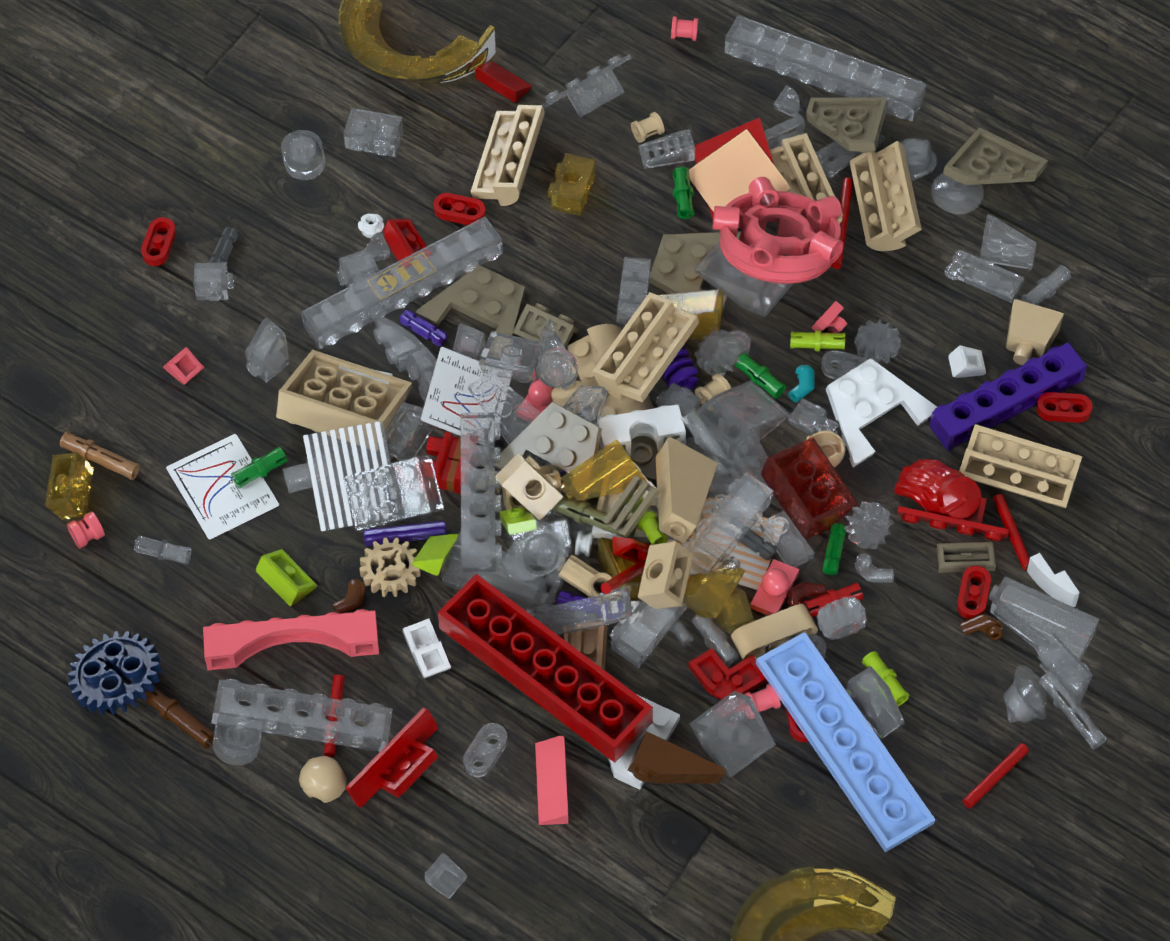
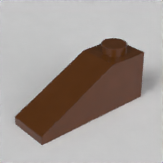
[627,731,726,784]

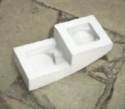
[1027,553,1080,608]
[402,619,451,679]

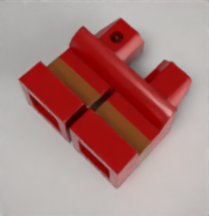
[419,431,479,495]

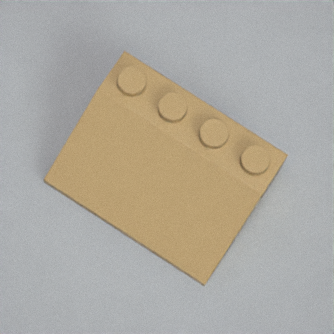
[276,350,412,451]

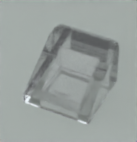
[453,323,485,361]
[425,853,467,899]

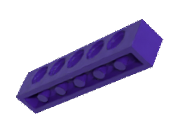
[929,343,1087,451]

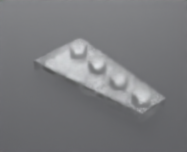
[468,372,550,466]

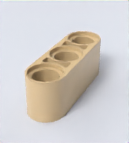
[731,604,818,660]

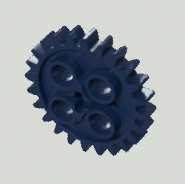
[68,631,162,715]

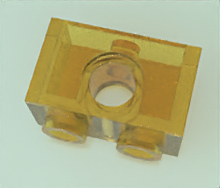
[547,153,596,216]
[45,452,94,520]

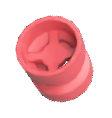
[67,511,105,549]

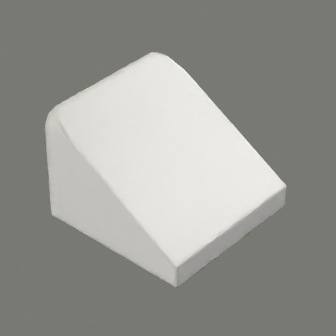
[949,345,986,378]

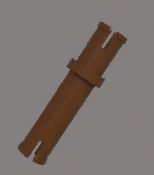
[144,686,218,749]

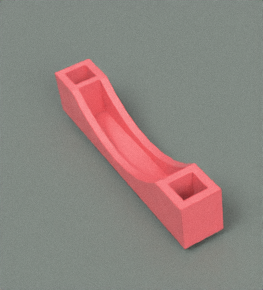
[203,609,379,670]

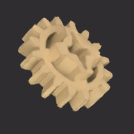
[360,538,421,597]

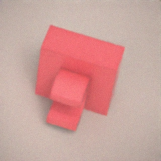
[811,301,847,333]

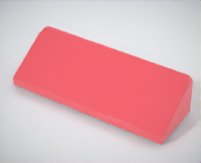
[535,736,568,825]

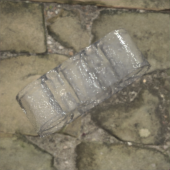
[616,256,651,325]

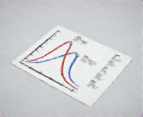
[421,347,512,448]
[166,434,279,539]

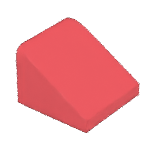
[163,347,204,385]

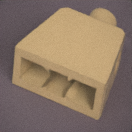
[1006,299,1064,365]

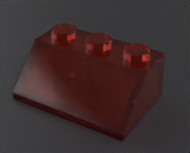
[761,437,858,540]

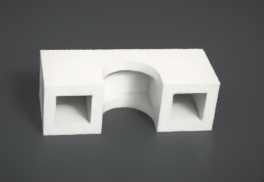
[597,404,686,461]

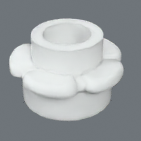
[358,214,384,238]

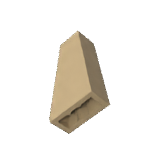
[656,436,718,543]

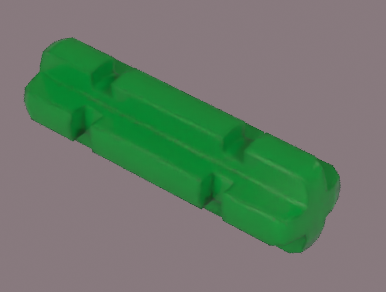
[822,523,846,576]

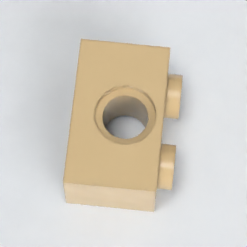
[495,452,563,521]
[638,541,694,609]

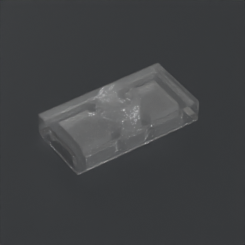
[764,115,805,149]

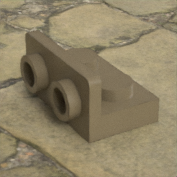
[513,303,579,356]

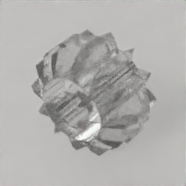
[855,318,901,364]
[694,329,742,376]
[844,502,894,549]
[817,597,867,640]

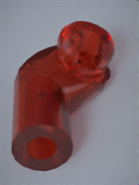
[786,582,825,607]

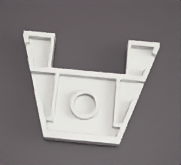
[826,358,937,468]

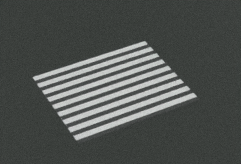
[303,421,401,531]

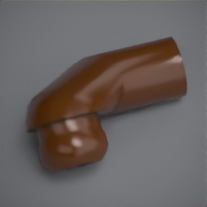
[332,579,366,614]
[960,614,1003,640]

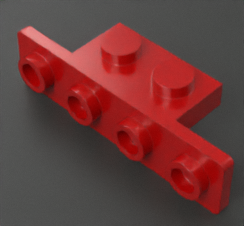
[897,498,1009,541]
[346,708,438,807]

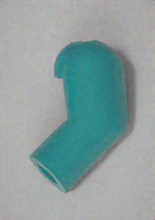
[788,365,815,403]

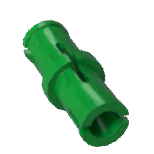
[672,167,694,219]
[735,353,786,399]
[231,446,288,489]

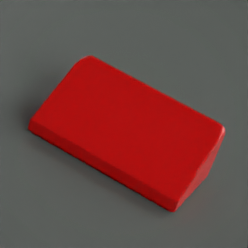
[475,61,532,104]
[381,219,433,270]
[612,537,650,563]

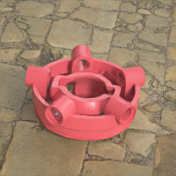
[712,177,843,284]

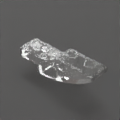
[373,316,437,401]

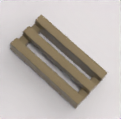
[603,475,660,538]
[936,542,996,573]

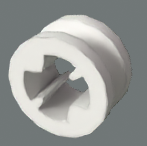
[575,530,593,557]

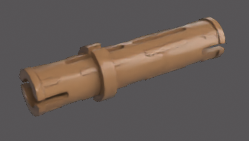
[60,431,140,480]

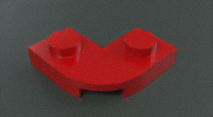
[688,648,768,700]

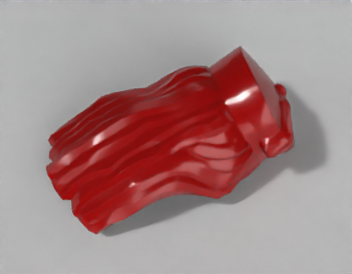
[894,459,981,518]

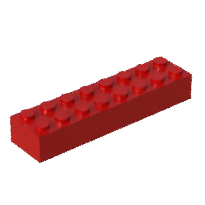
[438,574,653,763]

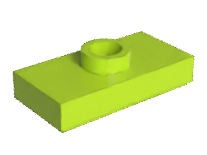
[499,507,537,535]

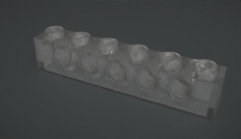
[461,412,502,573]
[211,679,393,752]

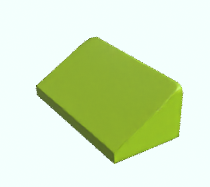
[412,534,460,576]
[256,549,317,606]

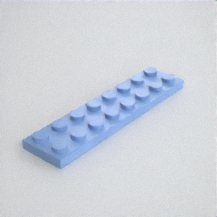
[756,632,935,852]

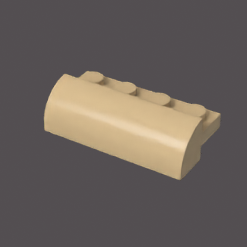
[471,105,544,206]
[770,133,843,224]
[849,141,922,251]
[592,292,699,403]
[567,324,654,419]
[959,424,1082,509]

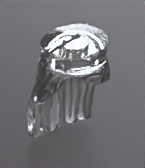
[536,319,578,390]

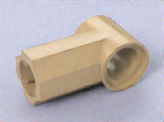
[558,555,613,604]

